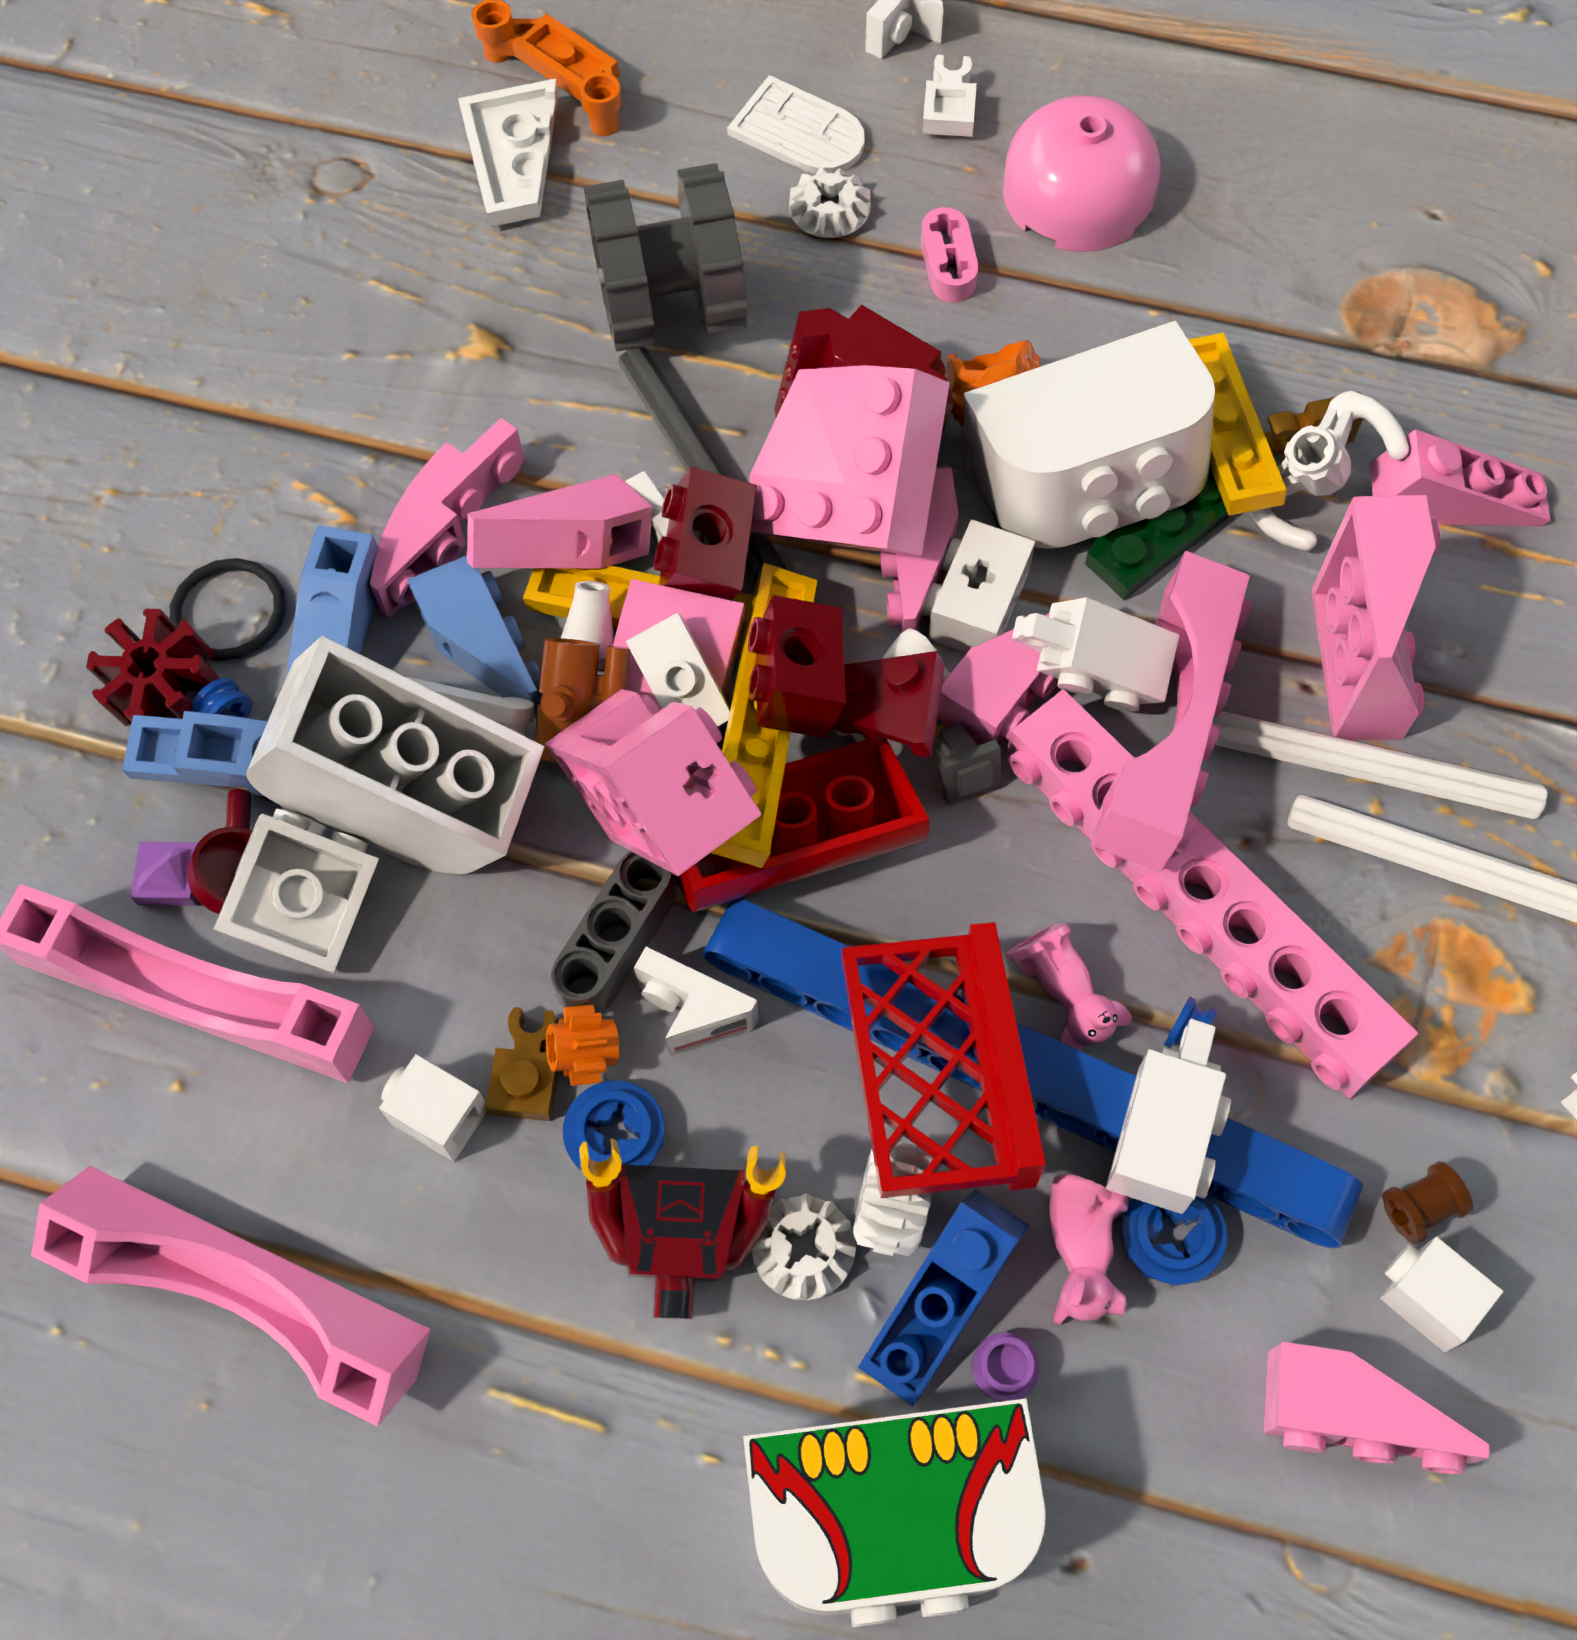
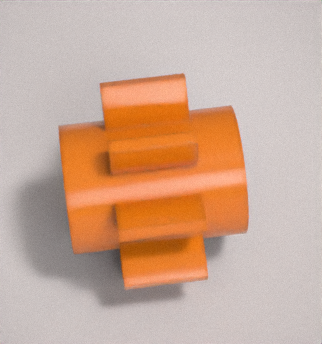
[546,1004,619,1086]

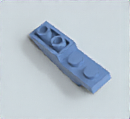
[122,711,268,797]

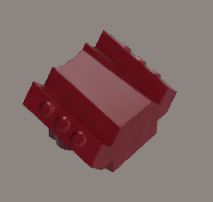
[774,304,953,442]

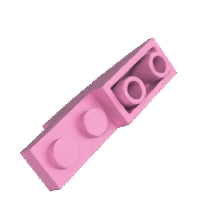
[370,418,525,619]

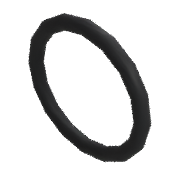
[170,558,285,661]

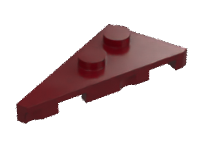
[832,651,944,758]

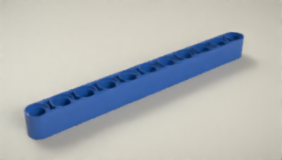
[702,899,1363,1249]

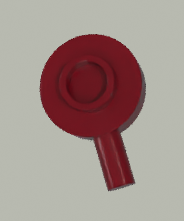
[187,789,252,914]

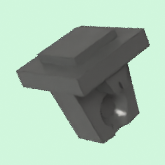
[939,723,1002,805]

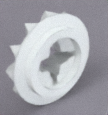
[789,166,871,238]
[752,1193,856,1300]

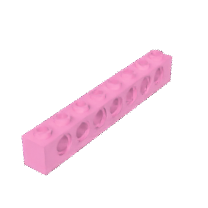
[1006,689,1419,1099]

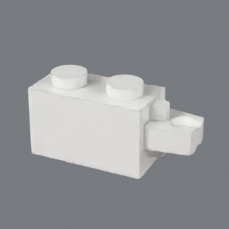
[1012,597,1179,712]
[1105,1019,1231,1214]

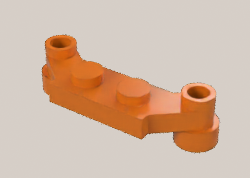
[471,0,622,136]

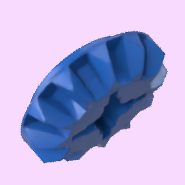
[563,1080,665,1171]
[1120,1194,1227,1287]

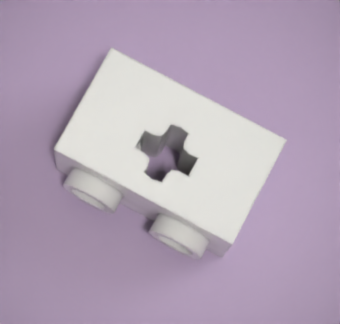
[923,519,1036,653]

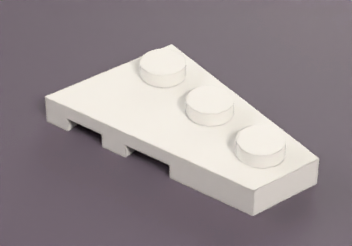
[458,78,559,227]

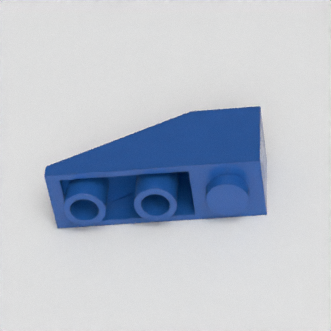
[858,1189,1030,1406]

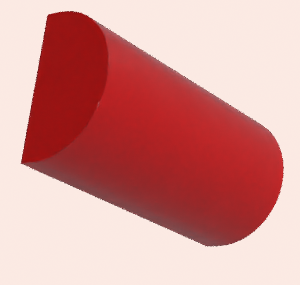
[675,739,930,912]

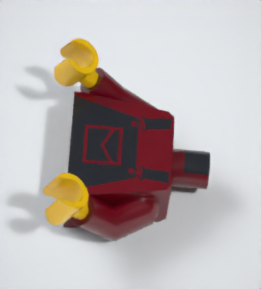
[579,1138,786,1319]

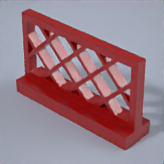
[841,922,1046,1199]

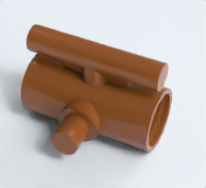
[535,638,630,762]

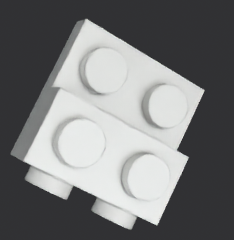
[213,809,379,974]

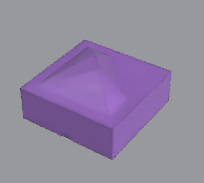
[130,841,198,906]

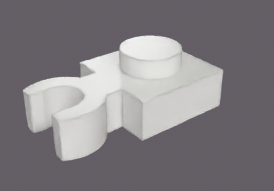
[922,54,977,137]

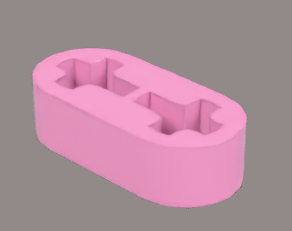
[921,207,978,302]

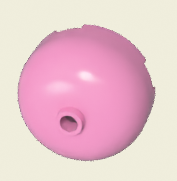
[1003,95,1161,252]

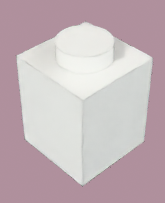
[379,1054,487,1162]
[1380,1236,1504,1353]

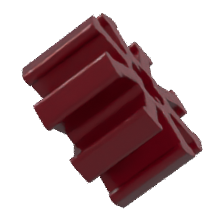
[86,608,220,726]

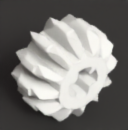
[853,1142,933,1257]

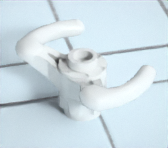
[1249,391,1409,551]

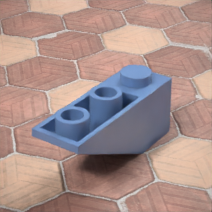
[286,525,378,677]
[407,555,542,720]

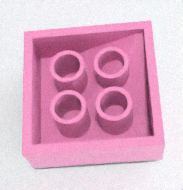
[749,365,950,557]
[1311,495,1440,741]

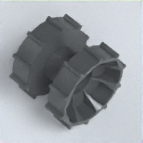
[583,163,749,352]

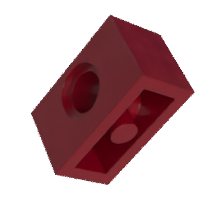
[654,466,757,601]
[748,595,846,738]

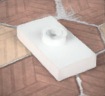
[626,613,730,728]

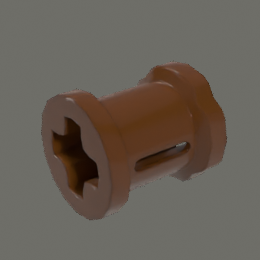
[1382,1161,1473,1244]

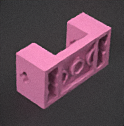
[545,689,762,876]

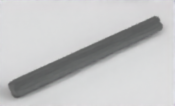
[619,347,789,581]

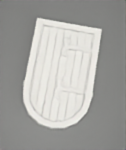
[727,75,865,174]

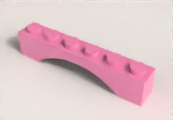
[1090,550,1252,872]
[0,884,375,1084]
[31,1166,431,1427]

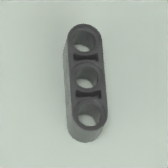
[551,851,676,1015]

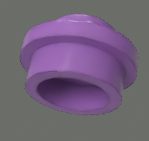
[972,1332,1040,1402]

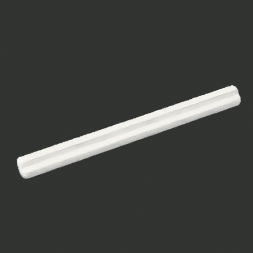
[1212,711,1547,819]
[1288,795,1577,923]

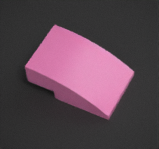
[613,579,746,769]

